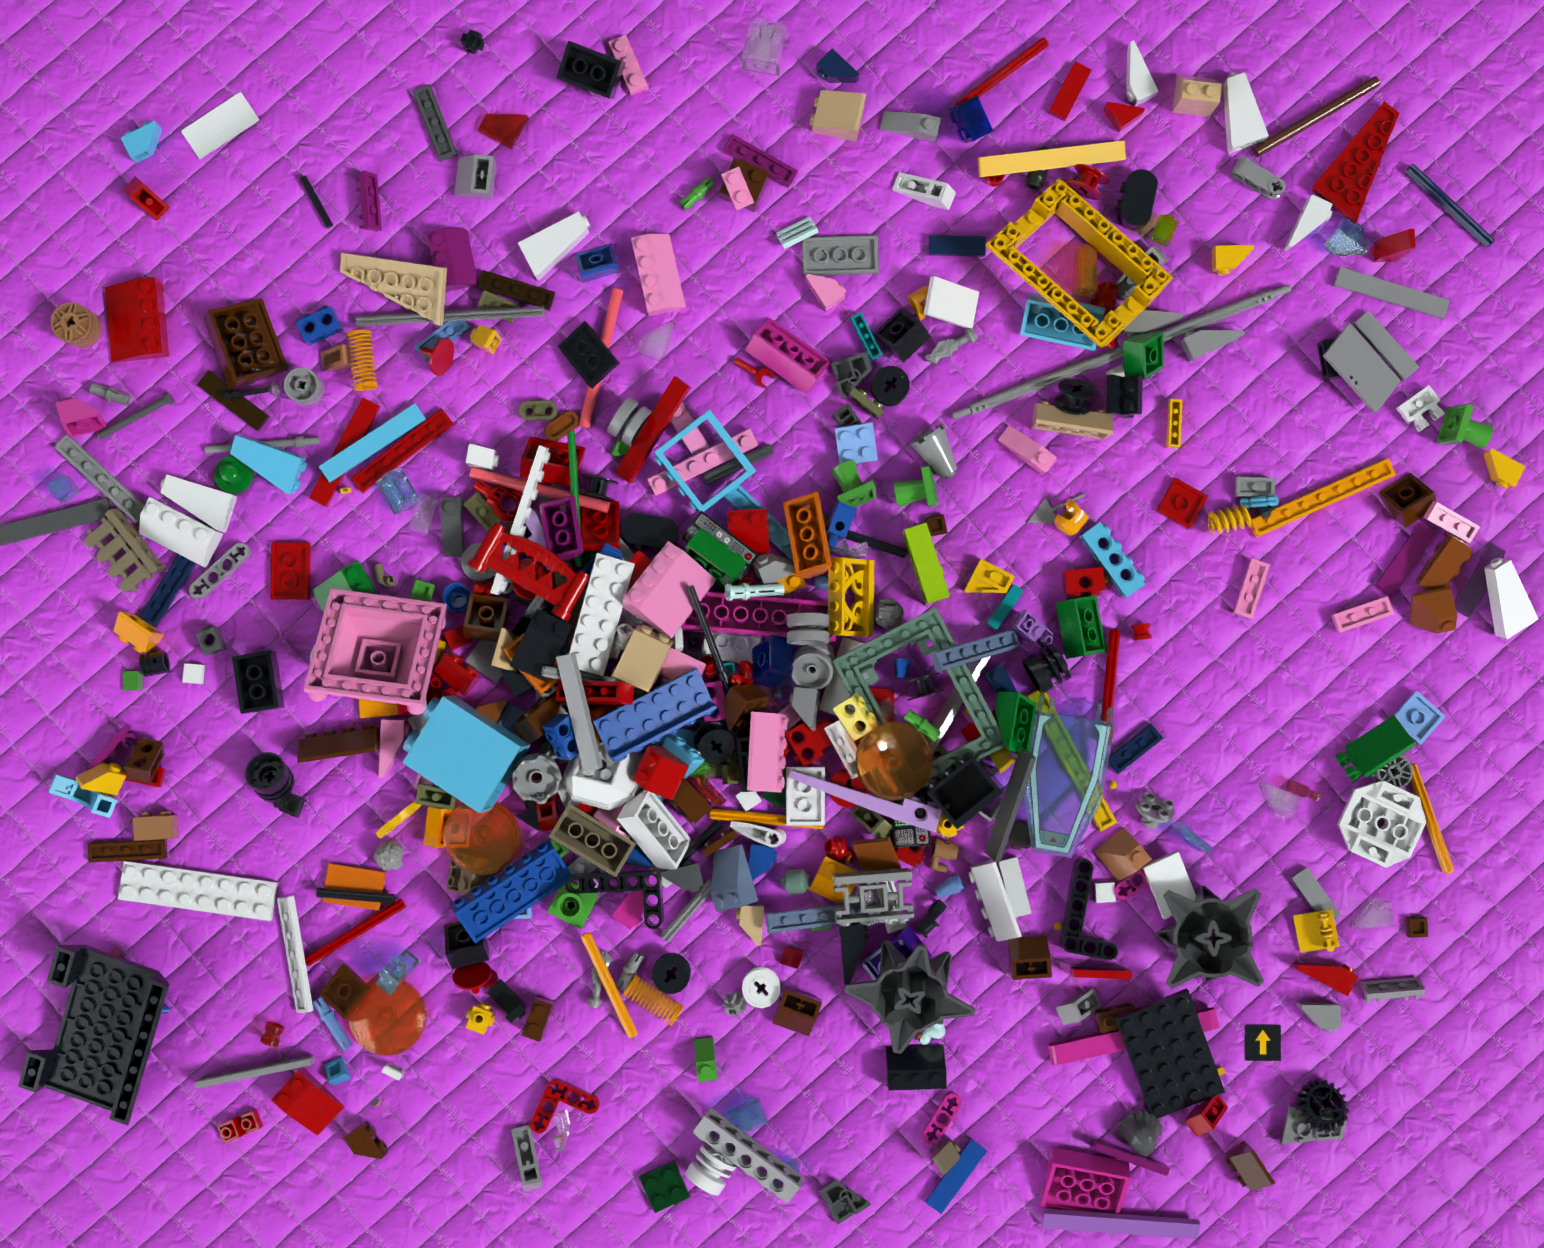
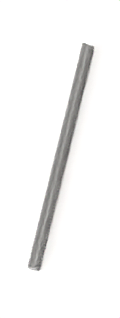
[355,306,545,326]

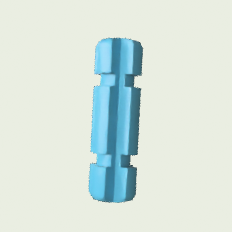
[1240,495,1279,508]

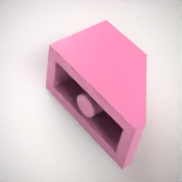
[805,274,846,311]

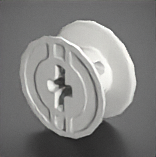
[742,967,781,1008]

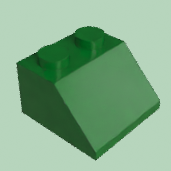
[1122,331,1164,380]

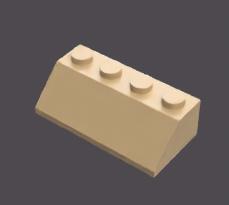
[1031,401,1113,440]

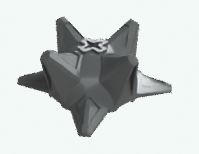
[1157,886,1264,988]
[844,940,975,1054]

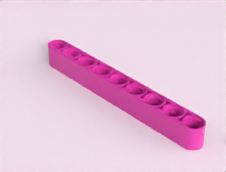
[1047,1007,1219,1065]

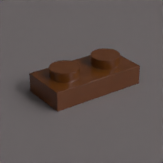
[702,828,738,857]

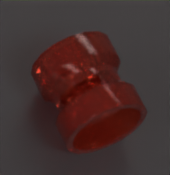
[260,1021,285,1047]

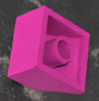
[56,398,108,438]

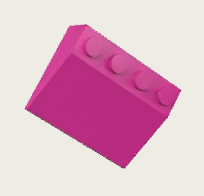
[1040,1147,1131,1214]

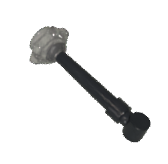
[224,379,281,400]

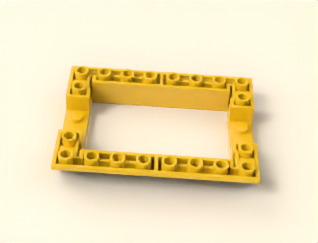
[985,178,1173,348]

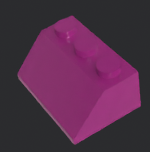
[426,228,478,292]
[539,495,584,562]

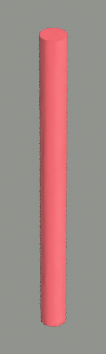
[578,288,623,429]
[469,467,610,513]

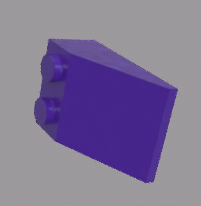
[860,925,932,980]

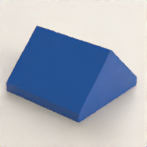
[575,244,620,282]

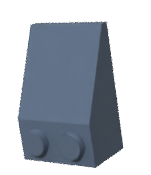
[711,844,758,912]

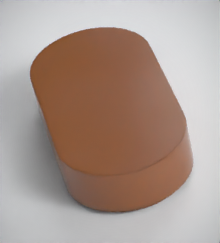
[544,411,580,442]

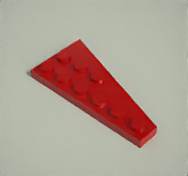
[1311,101,1399,224]

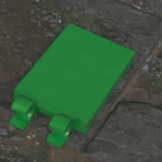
[1335,715,1417,781]

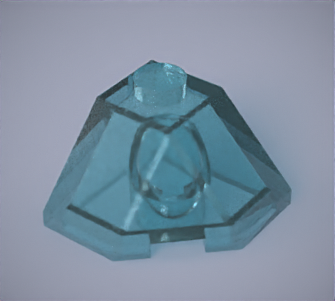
[1323,216,1372,256]

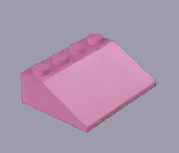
[622,541,716,639]

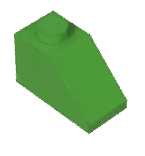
[694,1037,718,1082]

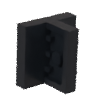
[1106,374,1143,418]

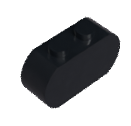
[1116,169,1158,230]
[621,512,679,553]

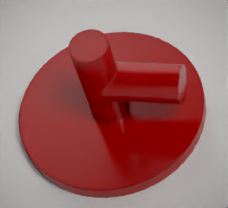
[421,338,454,376]
[452,962,492,994]

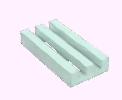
[776,216,818,249]

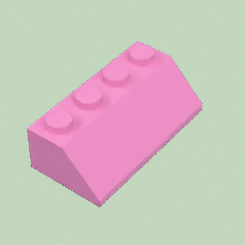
[631,234,686,316]
[657,648,706,684]
[747,712,788,793]

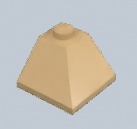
[491,628,520,674]

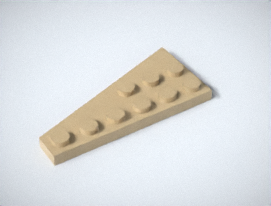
[340,253,447,326]

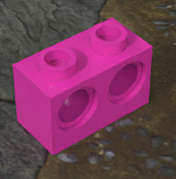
[700,681,726,723]

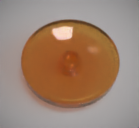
[855,721,932,800]
[443,802,521,875]
[348,977,427,1056]

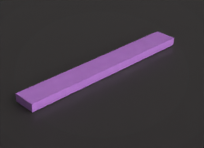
[1041,1209,1200,1239]

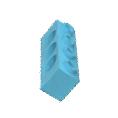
[1079,522,1145,599]

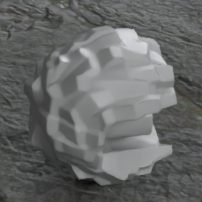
[875,598,904,629]
[374,840,404,871]

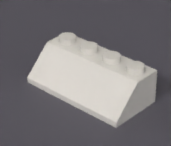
[139,497,223,568]
[617,790,692,871]
[968,859,1021,942]

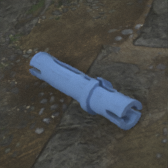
[312,996,353,1052]

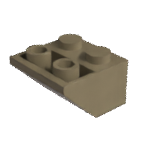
[446,851,494,895]

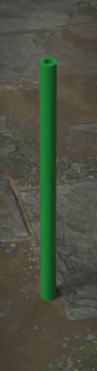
[567,431,583,567]

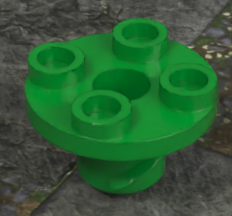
[214,456,254,494]

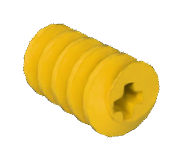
[1208,504,1251,536]

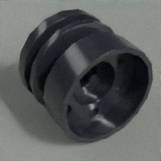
[1022,644,1071,694]
[245,752,295,802]

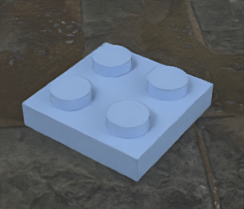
[834,422,878,464]
[1393,691,1446,745]

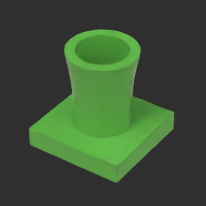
[1436,404,1493,449]
[831,460,877,508]
[894,466,939,508]
[547,880,599,930]

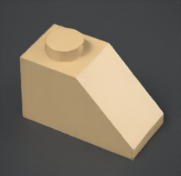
[736,904,764,946]

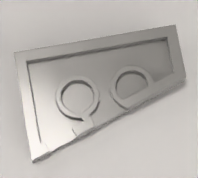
[1280,1105,1347,1145]

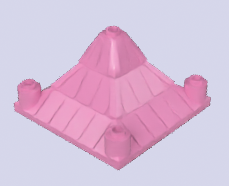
[303,588,447,715]

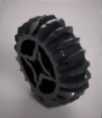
[1295,1079,1350,1133]

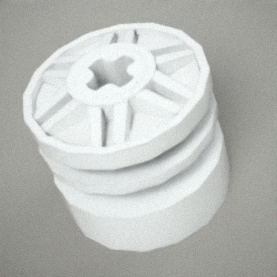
[685,1144,737,1196]

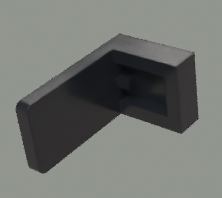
[487,979,527,1023]

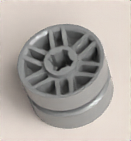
[284,368,324,406]
[1371,755,1413,788]

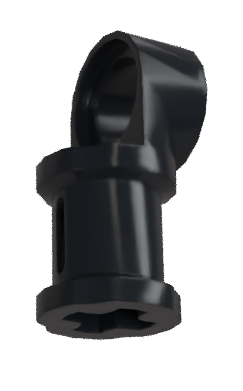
[914,899,947,938]

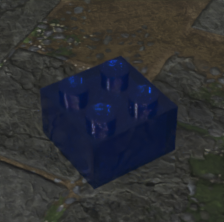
[949,95,993,143]
[752,635,793,688]

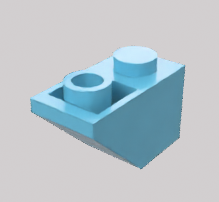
[121,120,162,163]

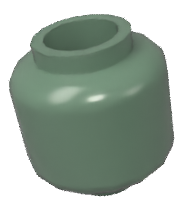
[781,869,810,894]

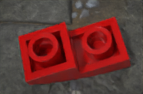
[217,1109,263,1144]

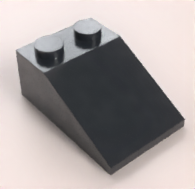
[510,609,572,682]
[839,922,868,985]

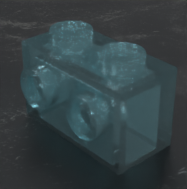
[376,467,420,515]
[376,949,420,996]
[723,1098,768,1133]

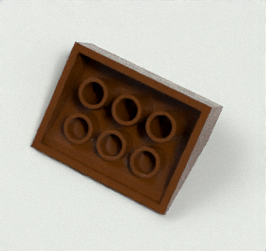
[203,299,288,389]

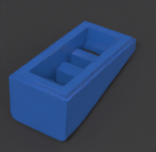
[894,658,911,678]

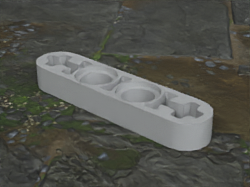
[189,543,251,599]

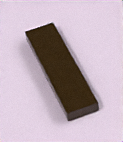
[477,270,556,311]
[197,370,270,432]

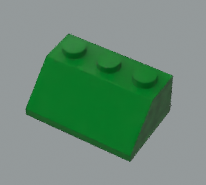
[684,528,747,592]
[1056,596,1107,659]

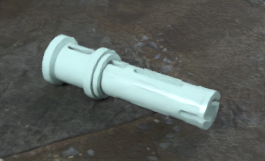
[725,583,784,601]

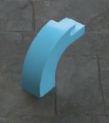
[48,773,117,818]

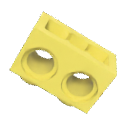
[833,692,878,741]

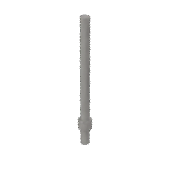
[205,436,320,453]

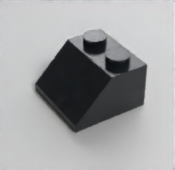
[873,308,931,363]
[444,921,490,969]

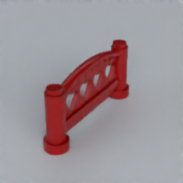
[467,522,590,621]

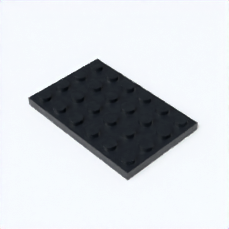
[1114,988,1225,1118]

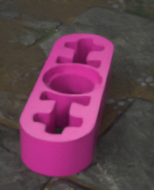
[1114,859,1154,900]
[923,1092,961,1145]

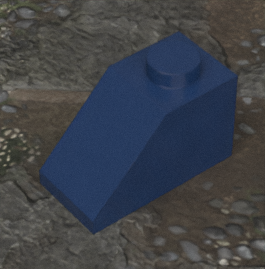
[816,48,860,83]
[982,664,1017,697]

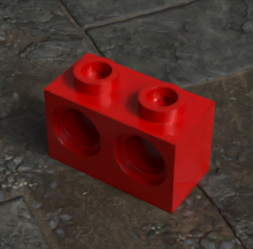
[785,722,824,767]

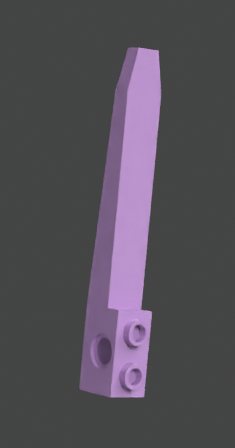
[788,770,942,832]

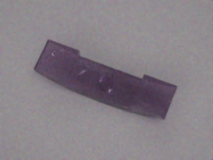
[1454,542,1506,617]

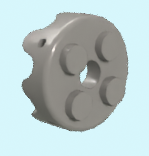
[512,753,562,804]

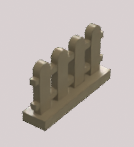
[85,508,166,592]

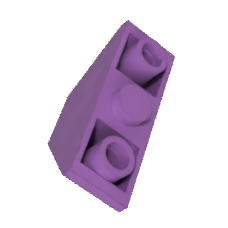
[1010,609,1056,651]

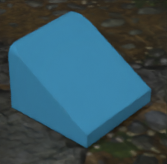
[324,1057,351,1086]

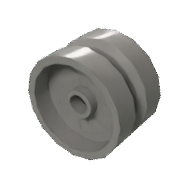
[607,397,652,447]
[787,612,829,645]
[791,644,835,690]

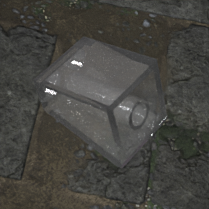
[742,18,788,76]

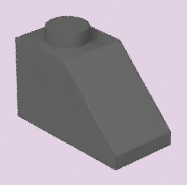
[661,862,704,893]

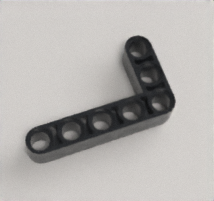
[1060,857,1118,960]
[565,870,664,929]

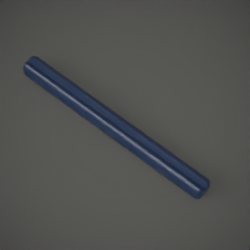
[1405,164,1495,247]

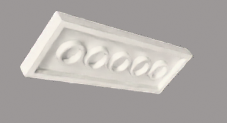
[568,553,635,676]

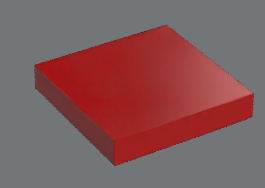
[1156,477,1208,530]

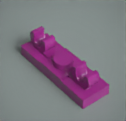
[356,171,382,232]
[85,723,137,771]

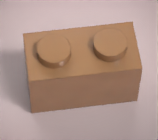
[133,811,178,841]

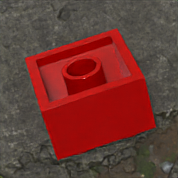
[632,746,689,800]

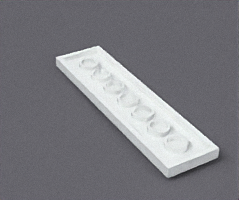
[118,861,278,921]

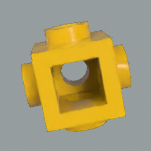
[936,812,964,838]
[466,1002,496,1035]

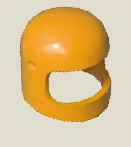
[907,286,929,321]
[1054,499,1089,536]

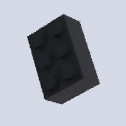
[556,41,626,99]
[232,650,285,714]

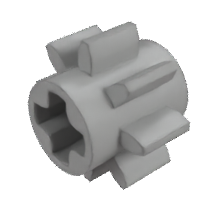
[722,992,748,1016]

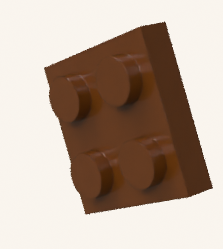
[319,963,372,1019]

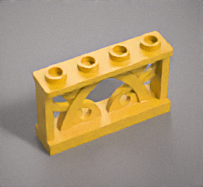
[828,557,874,637]

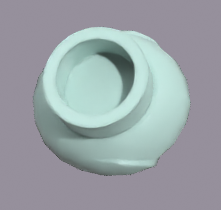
[916,1019,945,1045]

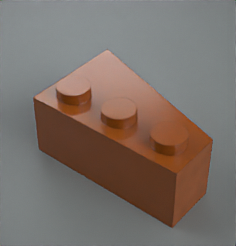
[1416,531,1472,591]

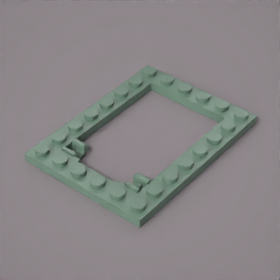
[832,607,1005,797]

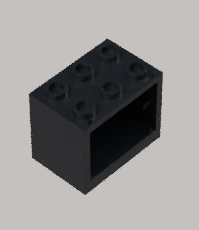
[927,751,1004,829]

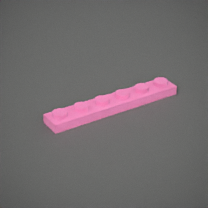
[647,428,758,496]

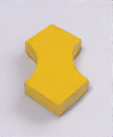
[375,801,422,839]

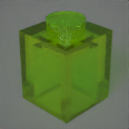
[1149,214,1179,247]

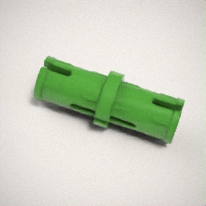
[679,176,715,211]
[903,709,941,742]

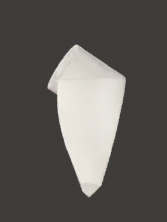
[730,821,786,848]

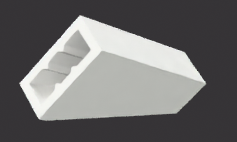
[1223,72,1269,154]
[518,212,590,281]
[160,474,237,533]
[1484,558,1538,639]

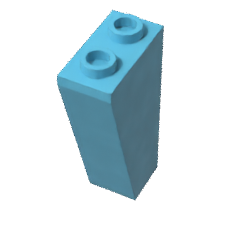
[230,434,307,494]
[637,736,704,802]

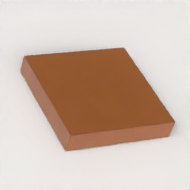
[852,837,901,871]

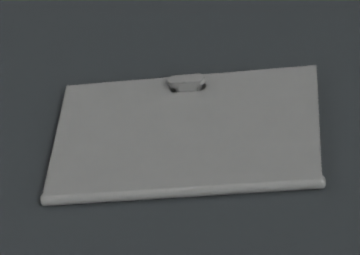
[1323,322,1401,414]

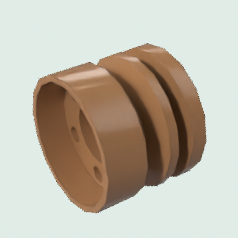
[51,302,102,348]

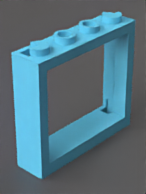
[654,409,756,512]

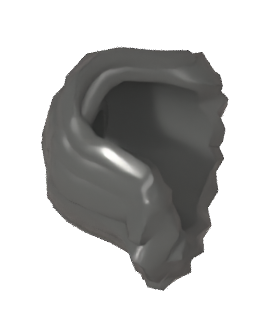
[1117,1111,1163,1156]

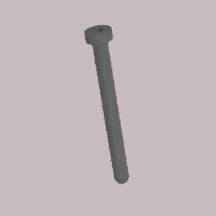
[96,391,175,439]

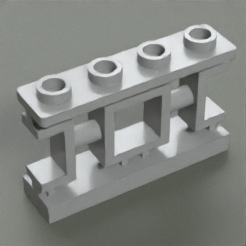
[832,868,914,926]

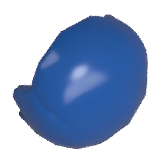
[442,582,471,613]

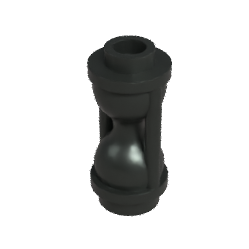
[1025,146,1051,191]

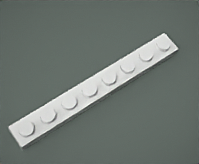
[490,445,550,595]

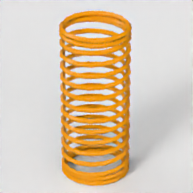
[347,329,378,391]
[623,974,684,1026]

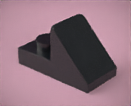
[682,631,704,659]
[515,800,541,830]

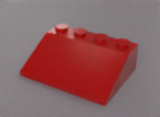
[105,277,169,363]

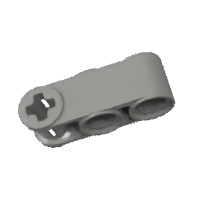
[1230,156,1286,200]

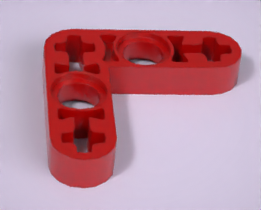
[530,1079,600,1134]

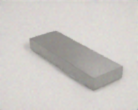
[1290,867,1341,920]

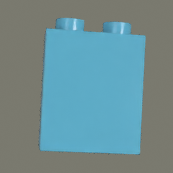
[402,696,530,813]

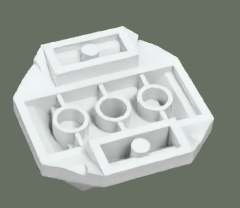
[562,742,643,810]
[1337,780,1427,868]

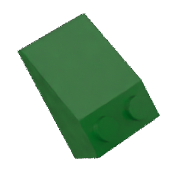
[311,561,380,612]
[995,692,1036,755]

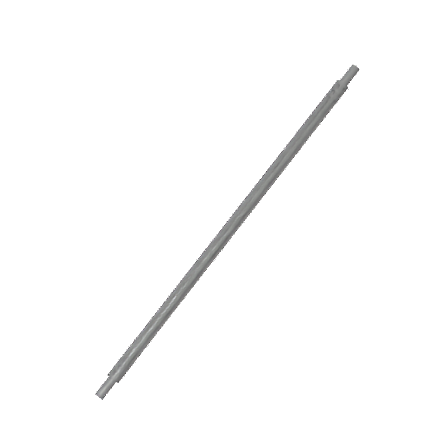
[952,284,1291,420]

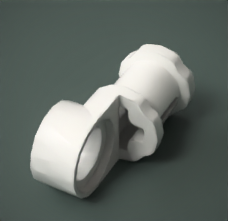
[609,624,634,659]

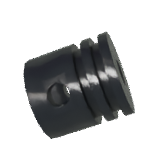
[139,650,170,677]

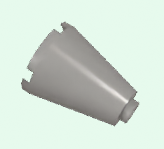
[910,423,957,479]

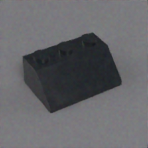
[886,1045,947,1091]

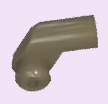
[373,564,396,588]

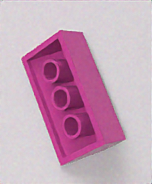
[745,318,832,394]

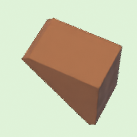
[321,344,352,371]

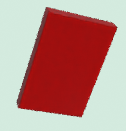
[581,501,620,551]
[270,542,311,600]

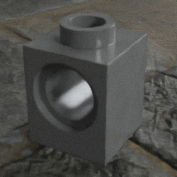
[196,625,227,656]

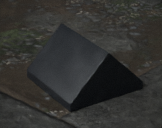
[501,670,534,697]

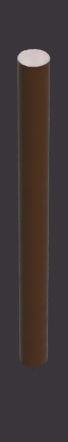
[1252,76,1380,157]

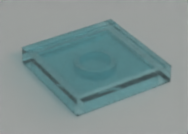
[1171,821,1214,854]

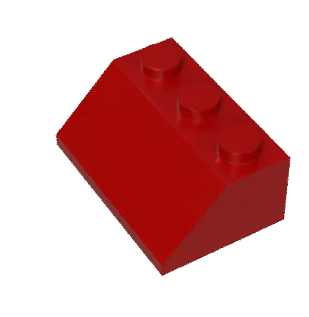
[520,437,586,487]

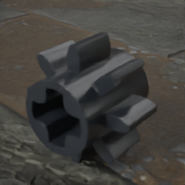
[460,30,485,54]

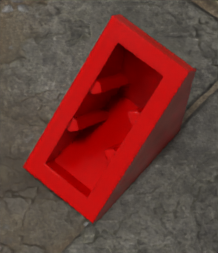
[1104,102,1145,132]

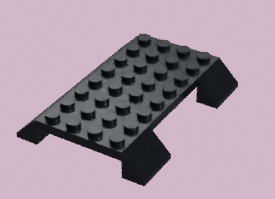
[18,945,170,1126]

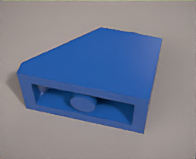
[748,843,778,880]

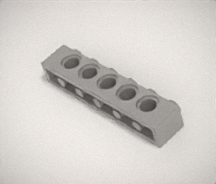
[693,1107,805,1203]

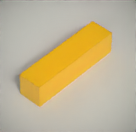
[1166,399,1182,449]

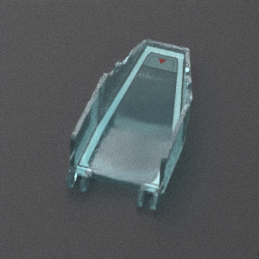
[1023,695,1114,858]

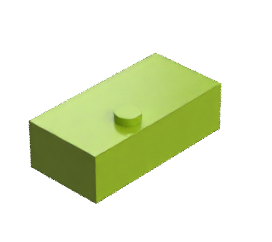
[902,523,950,605]

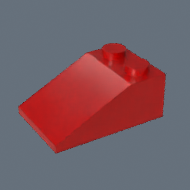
[727,509,770,567]
[271,1067,345,1136]

